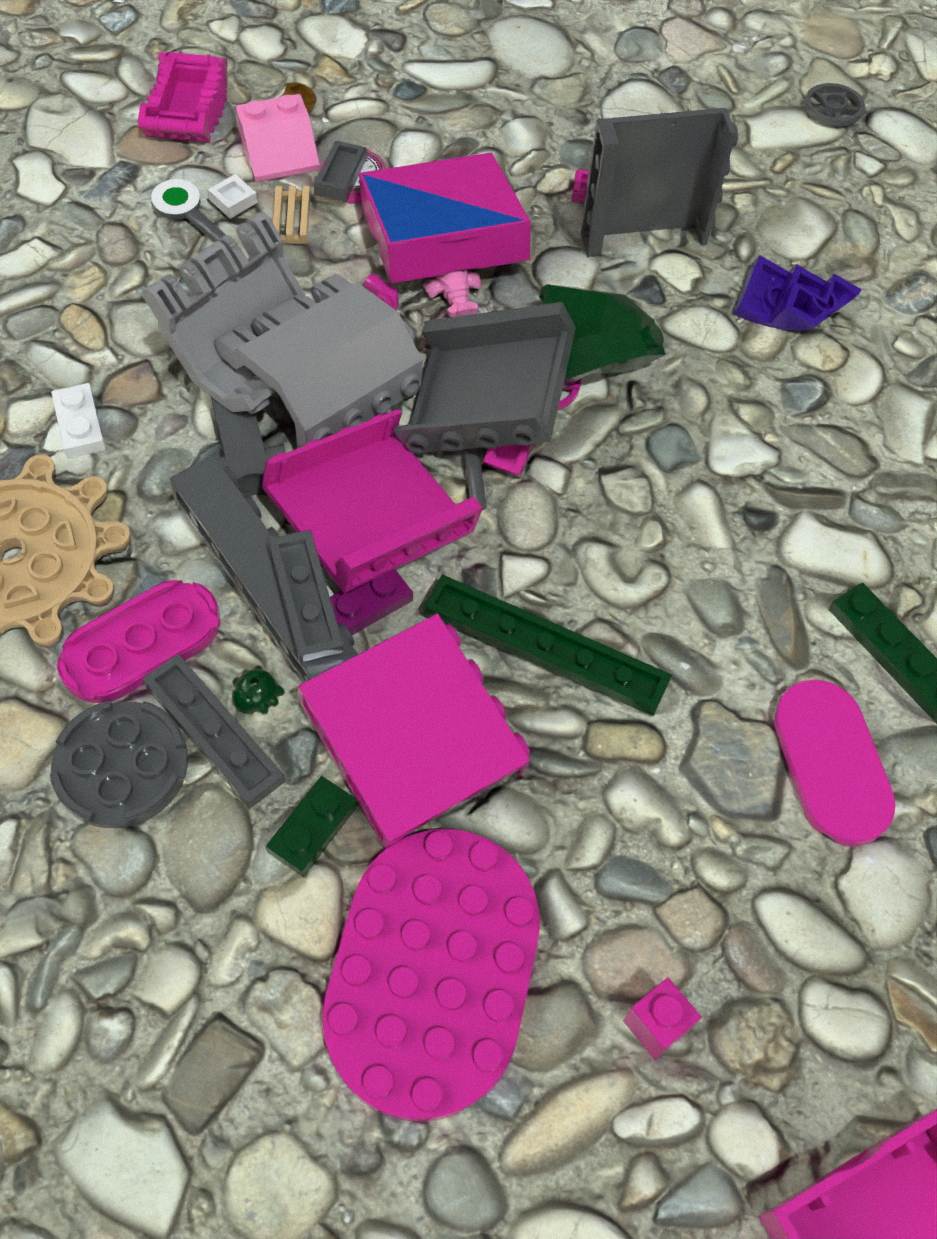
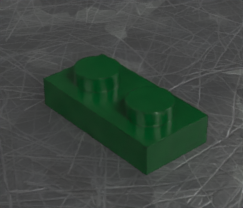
[265,775,358,878]

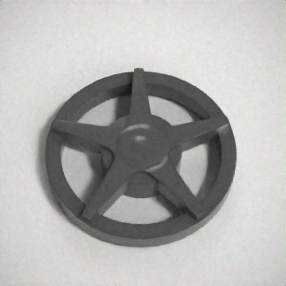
[804,83,865,128]

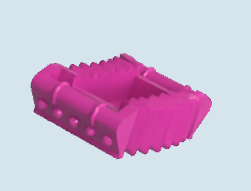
[138,51,228,143]

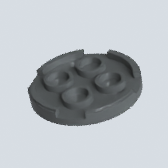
[50,700,188,828]

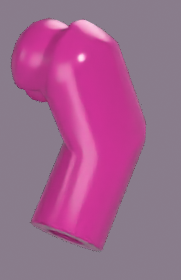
[364,273,399,311]

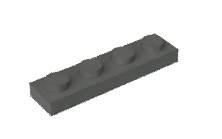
[142,654,286,809]

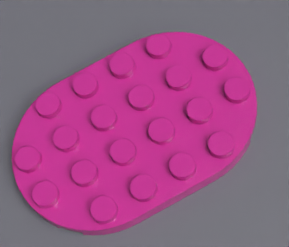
[323,829,540,1122]

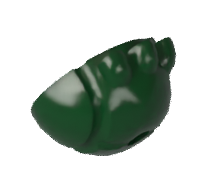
[232,665,285,714]

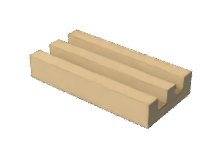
[273,186,310,244]

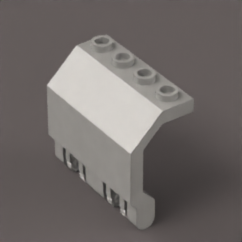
[143,212,304,414]
[214,274,423,448]

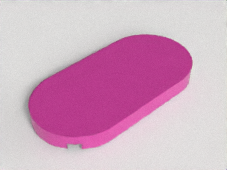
[57,580,221,703]
[774,680,895,847]

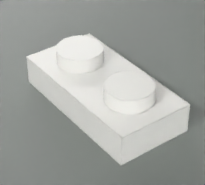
[51,383,106,459]

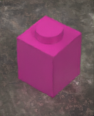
[623,977,702,1060]

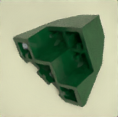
[539,284,666,387]

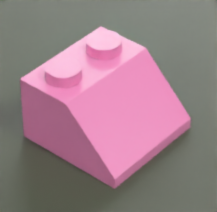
[235,94,320,183]

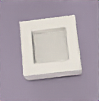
[208,174,258,219]

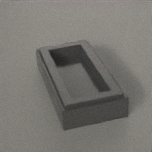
[313,141,367,202]

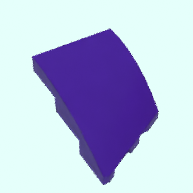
[733,255,861,330]

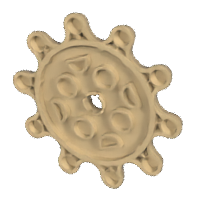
[0,454,131,647]

